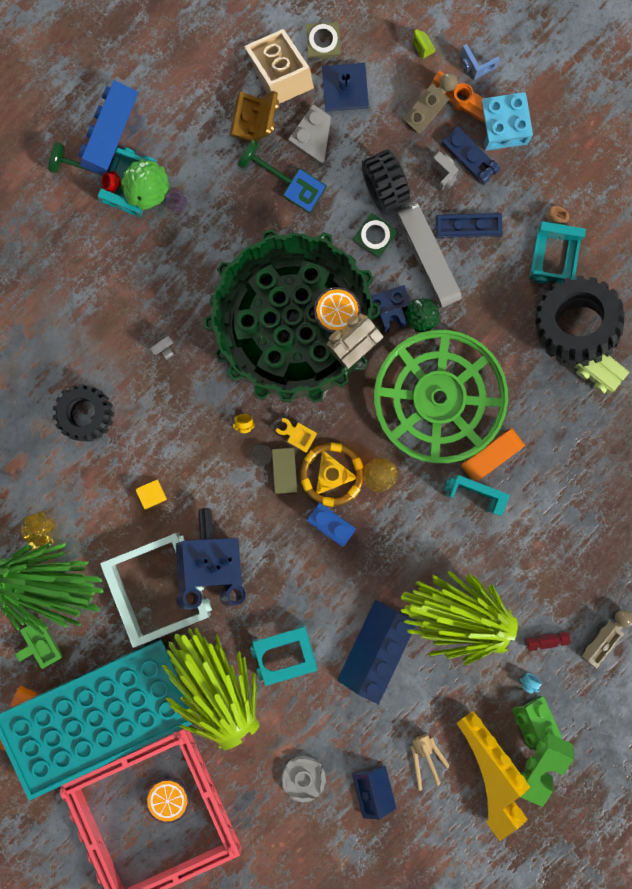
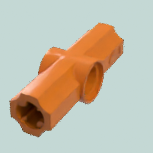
[429,71,485,123]

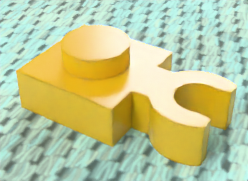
[276,418,317,453]

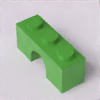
[520,733,574,807]

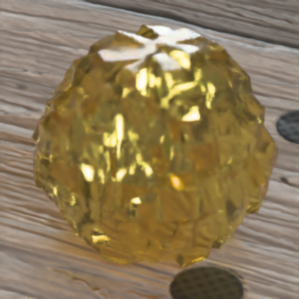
[363,457,398,493]

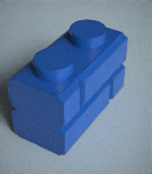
[307,503,356,547]

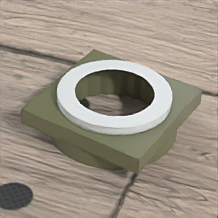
[306,22,341,59]

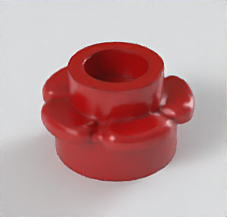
[101,171,121,193]

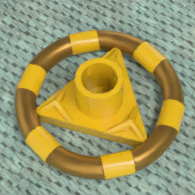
[300,442,364,507]

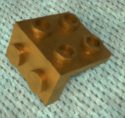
[229,91,279,143]

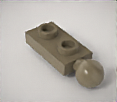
[403,73,458,134]
[582,610,632,669]

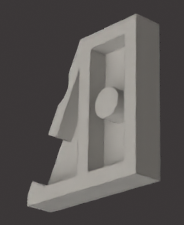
[288,104,331,166]

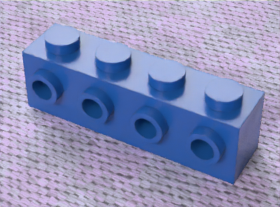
[78,80,139,176]

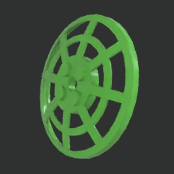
[374,330,508,463]

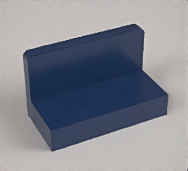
[352,766,396,820]

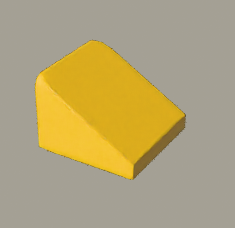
[136,480,167,509]

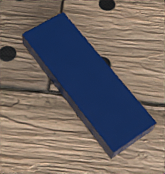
[435,213,503,238]

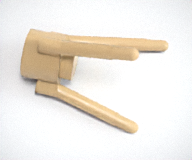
[410,734,449,791]

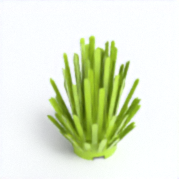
[400,571,518,666]
[162,628,260,750]

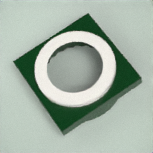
[352,212,398,258]

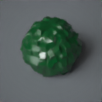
[405,297,440,333]

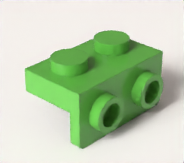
[512,696,562,750]

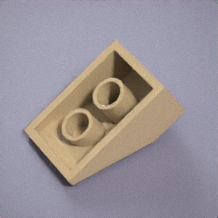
[244,29,314,104]

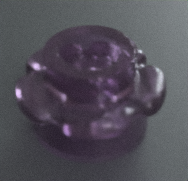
[165,190,187,212]

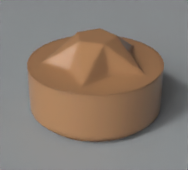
[546,206,570,225]

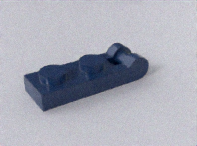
[441,126,500,185]

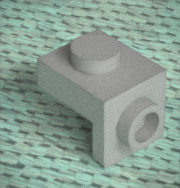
[431,152,459,191]

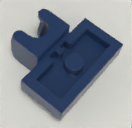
[371,285,410,333]

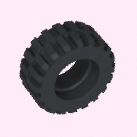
[535,276,625,366]

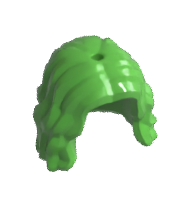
[121,159,170,210]

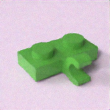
[15,618,63,669]

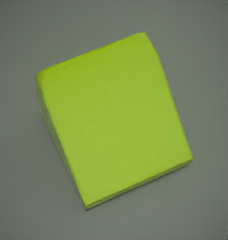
[412,30,436,59]

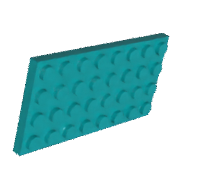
[0,638,192,801]

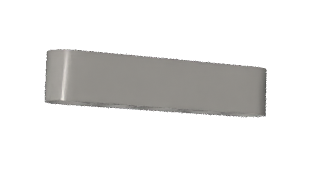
[396,202,462,308]

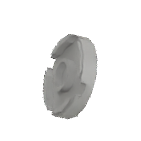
[281,755,326,803]

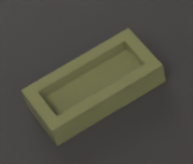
[272,448,297,494]

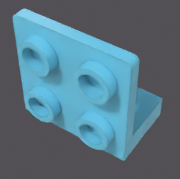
[482,92,533,151]

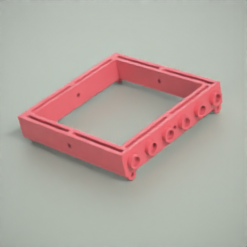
[60,726,242,889]

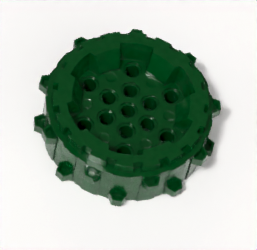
[204,229,380,404]

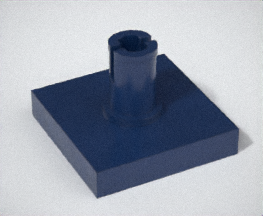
[322,63,369,112]

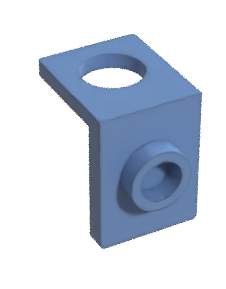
[460,44,500,80]

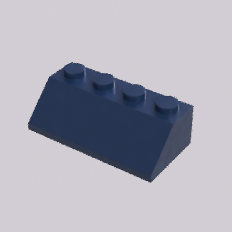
[337,600,416,705]

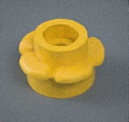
[233,414,255,433]

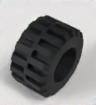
[362,149,410,213]
[53,384,114,442]

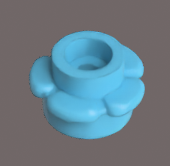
[520,673,542,693]

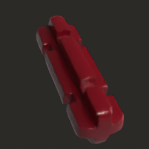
[526,632,571,652]

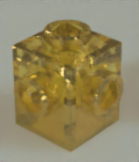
[21,511,56,550]

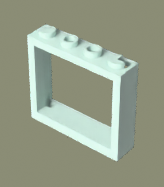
[100,532,212,648]

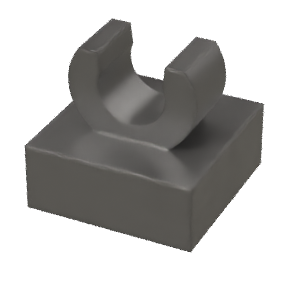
[149,333,174,360]

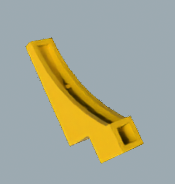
[457,711,531,841]

